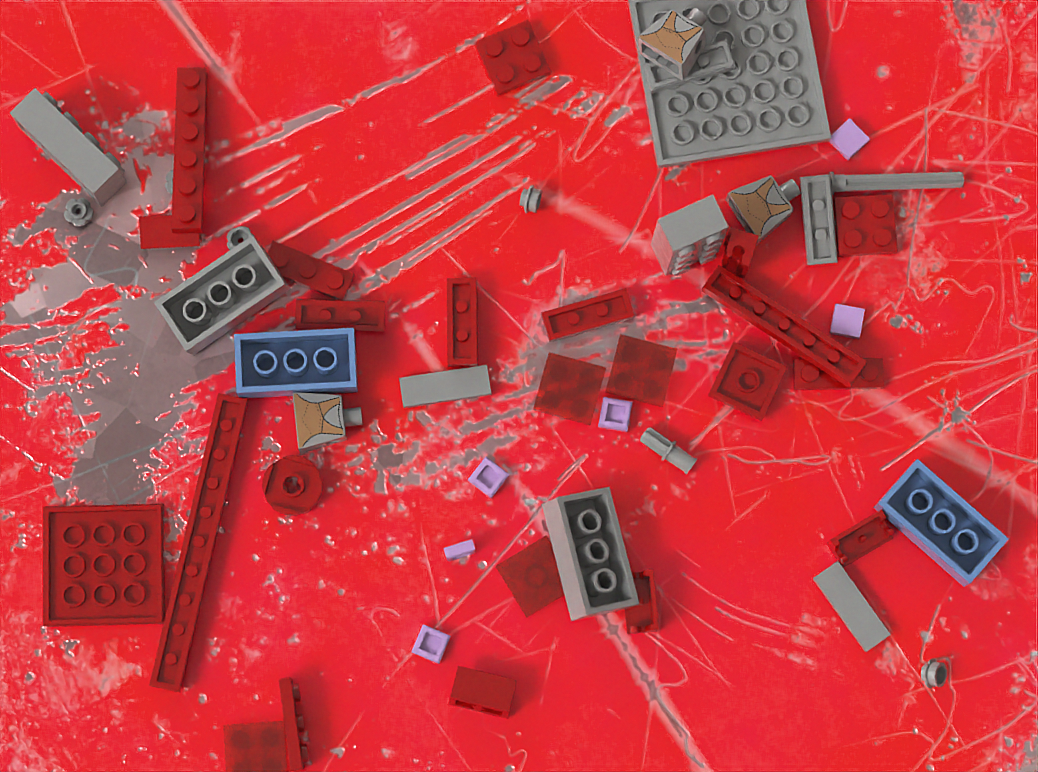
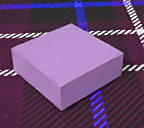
[829,118,870,160]
[830,304,865,339]
[598,397,632,432]
[468,457,509,498]
[443,539,475,562]
[411,624,451,664]

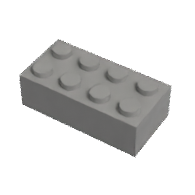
[10,88,126,207]
[651,195,728,276]
[154,235,291,355]
[542,487,639,621]

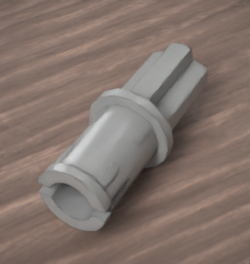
[640,427,697,474]

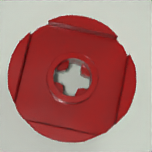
[262,455,323,516]

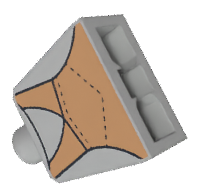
[637,8,707,81]
[725,176,801,245]
[293,392,363,453]

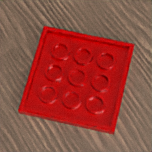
[43,503,165,627]

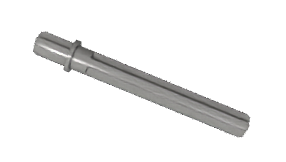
[829,172,964,195]

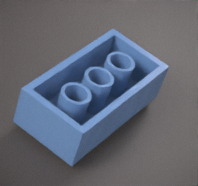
[234,328,358,398]
[873,459,1009,587]

